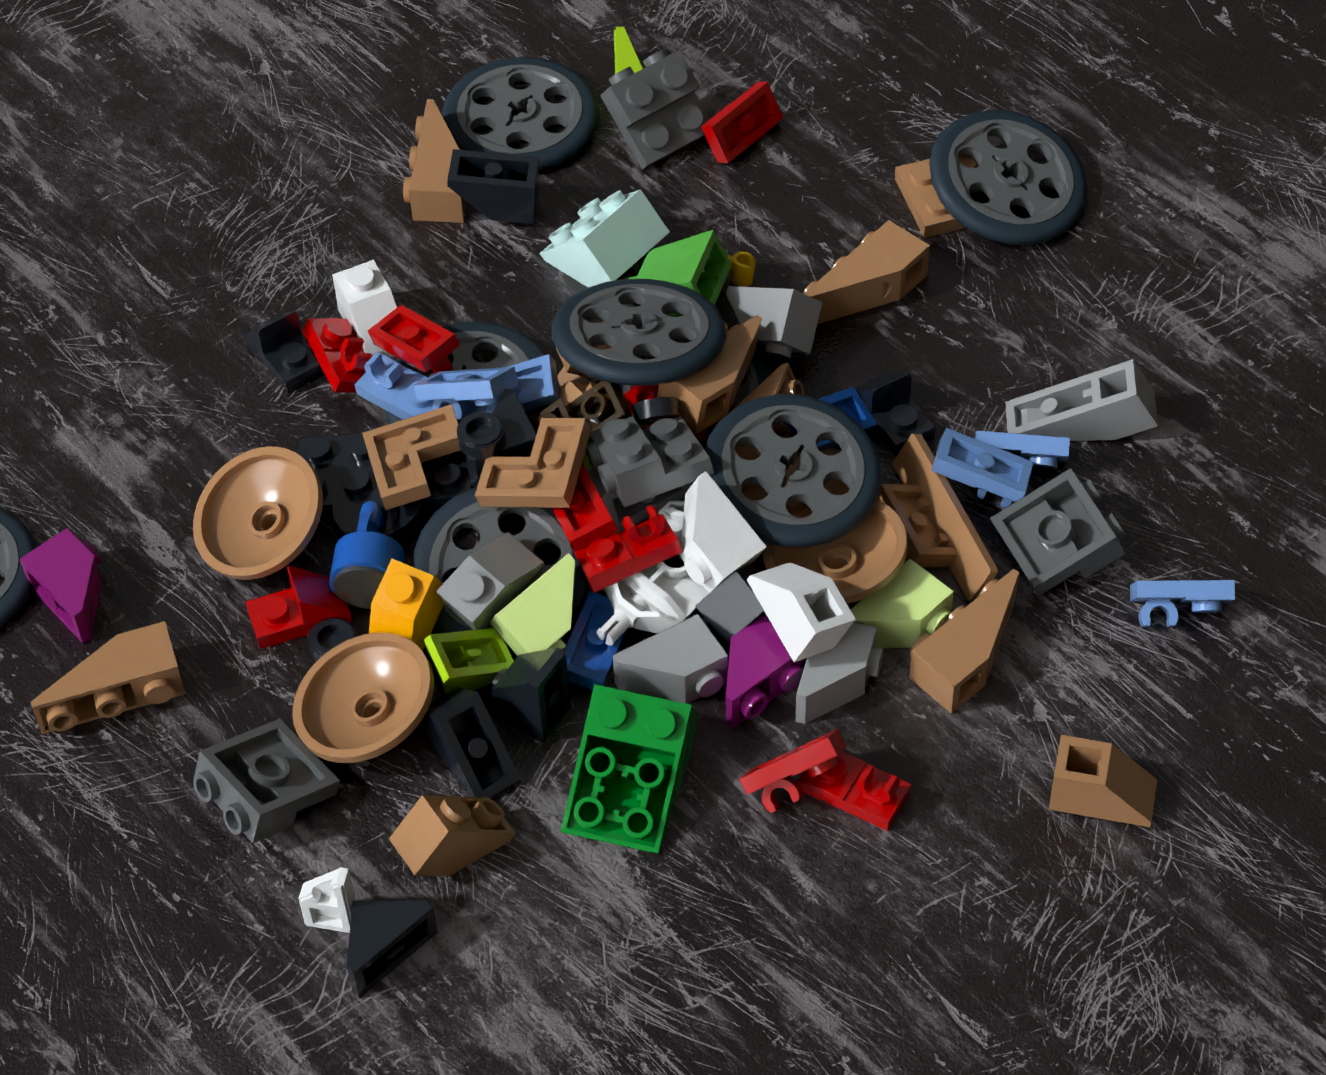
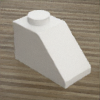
[332,260,397,361]
[680,471,766,593]

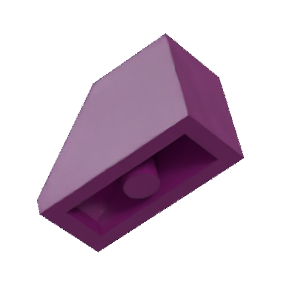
[20,528,103,644]

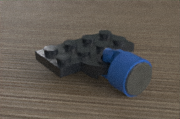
[297,434,474,609]

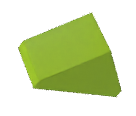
[424,628,514,695]

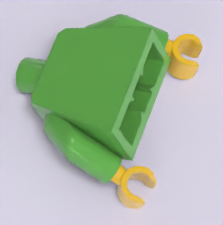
[624,230,756,333]

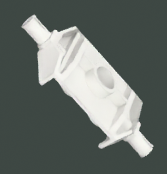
[597,500,709,646]

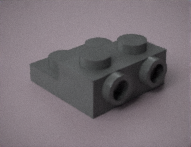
[600,49,710,170]
[585,416,714,507]
[990,468,1126,596]
[193,719,340,843]

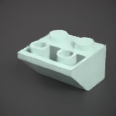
[539,189,670,287]

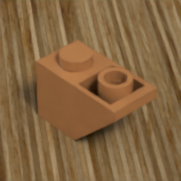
[1049,735,1157,827]
[389,795,516,876]

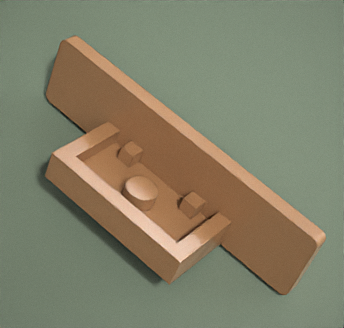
[877,434,998,601]

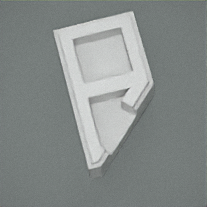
[299,867,356,933]

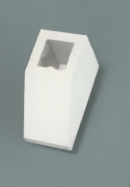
[747,562,856,662]

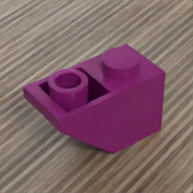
[726,613,807,729]

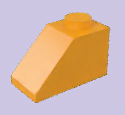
[369,558,444,651]

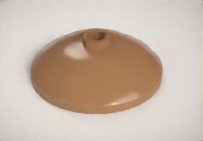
[193,446,323,580]
[763,493,908,604]
[293,633,434,763]

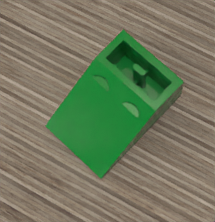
[561,684,699,854]

